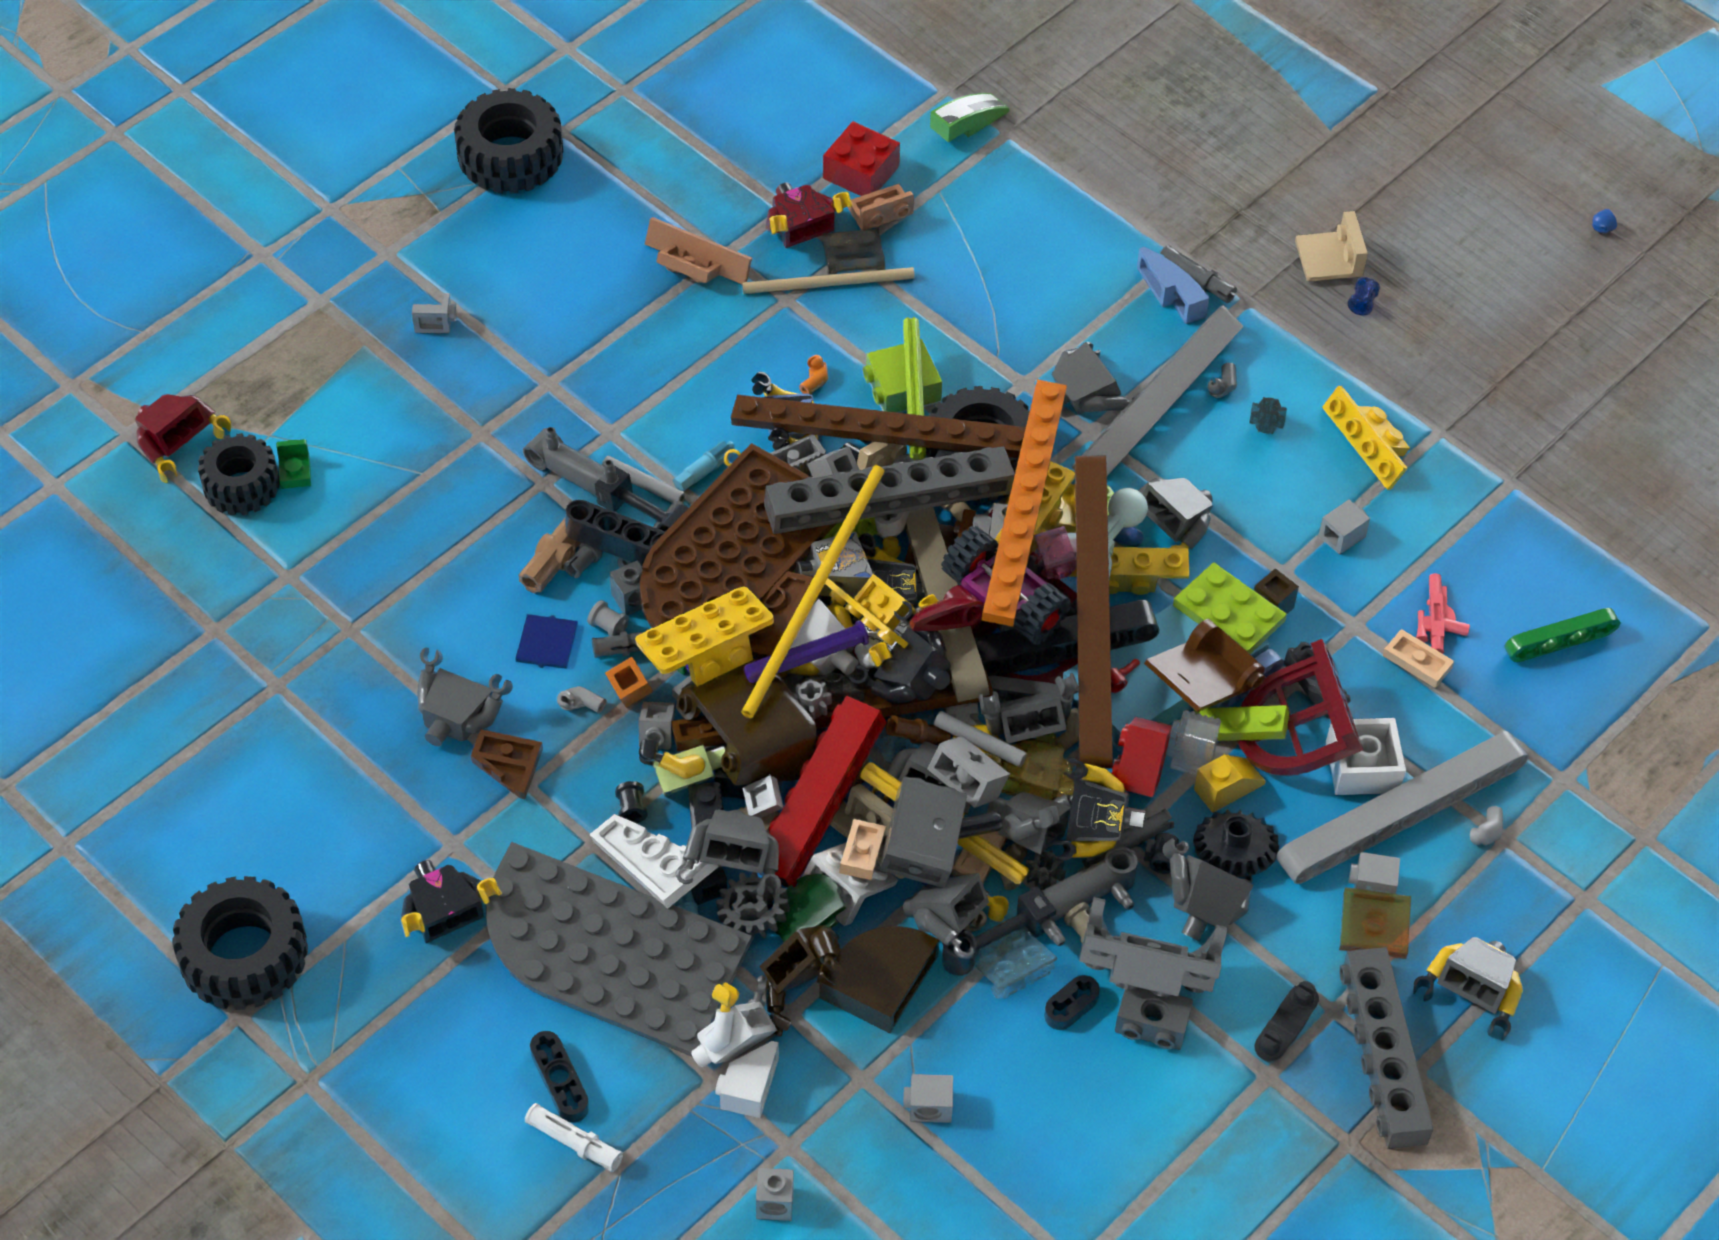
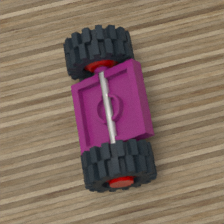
[941,526,1071,644]

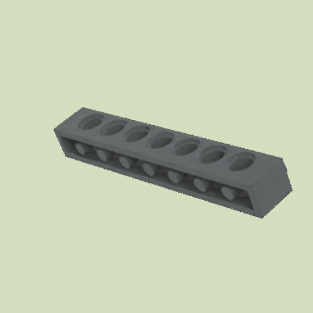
[764,446,1015,534]

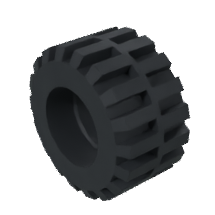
[198,433,280,516]

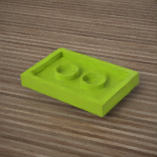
[1173,562,1287,654]

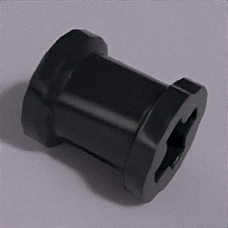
[615,781,648,824]

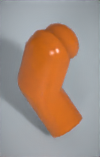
[799,355,828,395]

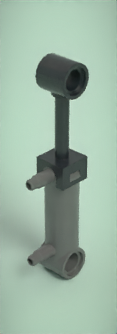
[523,427,688,532]
[942,846,1138,976]

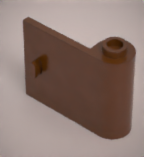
[1144,619,1265,712]

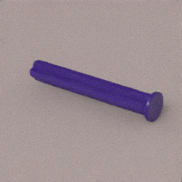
[744,620,869,683]

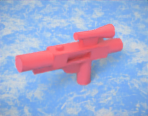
[1416,573,1470,654]

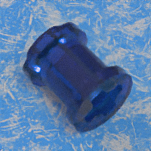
[1347,277,1380,316]

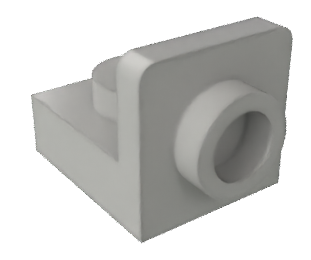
[412,293,456,333]
[639,702,675,750]

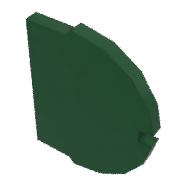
[775,874,847,943]

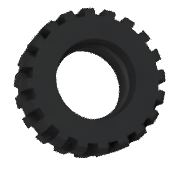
[454,88,564,194]
[925,386,1030,501]
[172,876,308,1010]

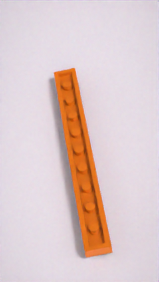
[982,379,1067,627]

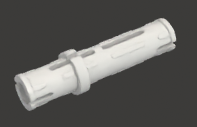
[525,1103,623,1172]

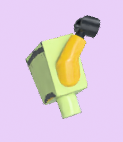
[639,739,725,796]

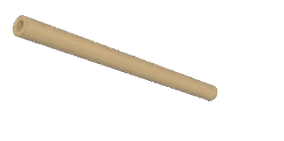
[742,267,914,294]

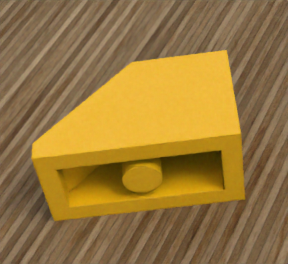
[1194,754,1266,813]

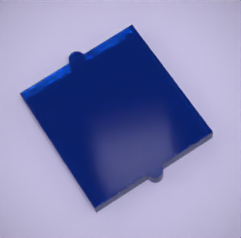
[515,614,578,669]

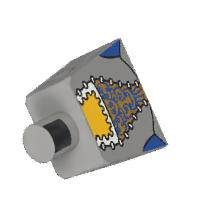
[794,532,873,597]

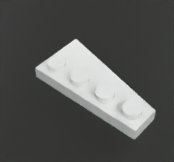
[589,814,719,909]

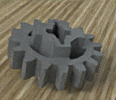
[716,872,790,940]

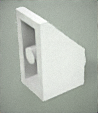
[715,1041,779,1118]

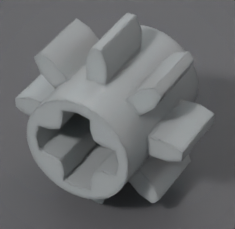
[794,679,832,721]

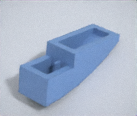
[1137,247,1209,324]

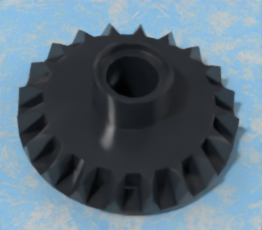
[1193,809,1279,877]

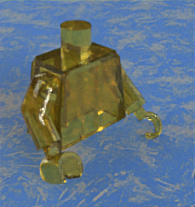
[985,733,1075,801]

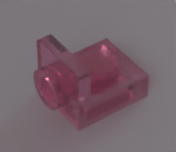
[1034,526,1076,579]

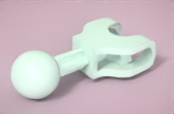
[1043,488,1148,579]

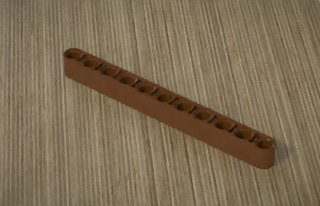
[1075,455,1113,769]

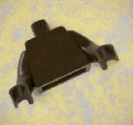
[759,925,847,1037]

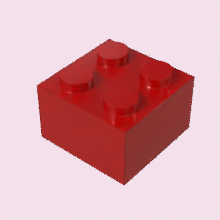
[823,121,900,196]
[1111,716,1173,797]

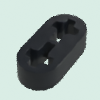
[1044,975,1100,1030]

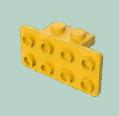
[635,587,774,686]

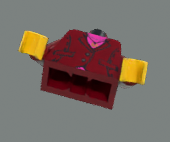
[766,182,853,248]
[135,394,231,483]

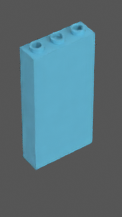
[1063,604,1270,754]

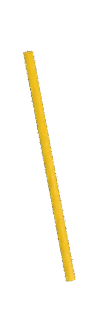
[741,465,885,718]

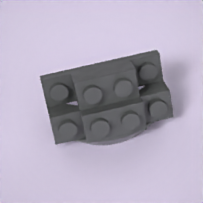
[1079,897,1228,997]

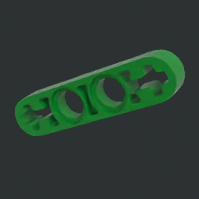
[1504,608,1621,662]

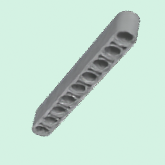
[1072,305,1243,476]
[1276,731,1529,884]

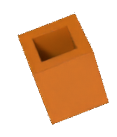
[605,657,653,708]

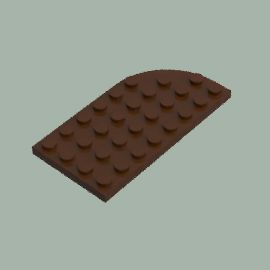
[640,443,837,628]

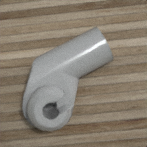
[557,686,606,713]
[1470,806,1503,845]

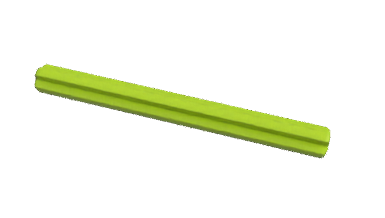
[903,317,926,460]

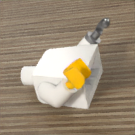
[692,975,777,1068]

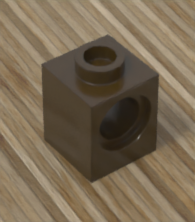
[1254,568,1299,614]

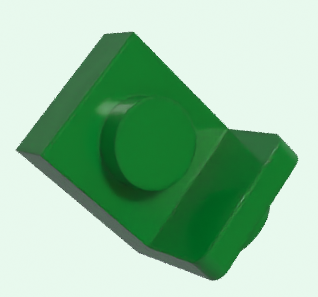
[276,439,311,489]

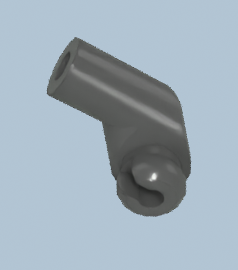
[1208,363,1237,398]

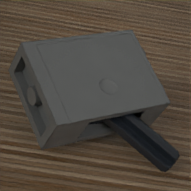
[879,776,1002,888]

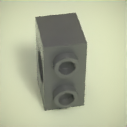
[1115,987,1193,1050]

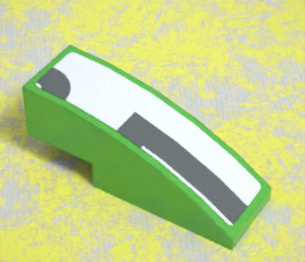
[930,93,1009,142]

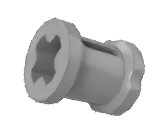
[587,600,629,636]

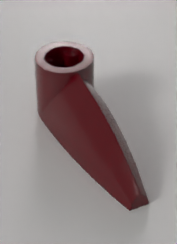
[909,585,984,631]

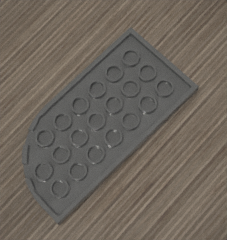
[486,842,753,1057]

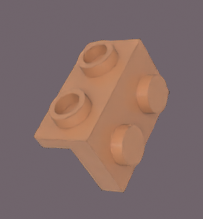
[848,184,914,231]

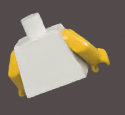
[777,598,858,678]

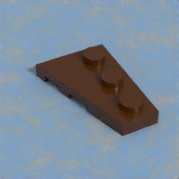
[748,571,814,658]

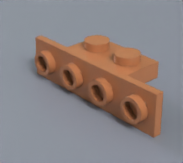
[645,217,752,284]

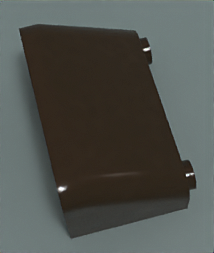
[676,658,816,785]

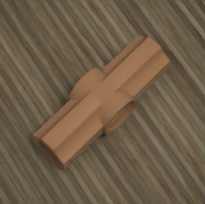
[518,518,581,593]

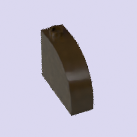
[817,926,940,1033]

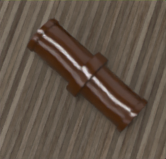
[886,715,951,746]

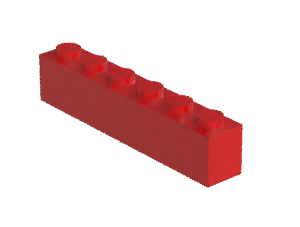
[759,696,887,888]

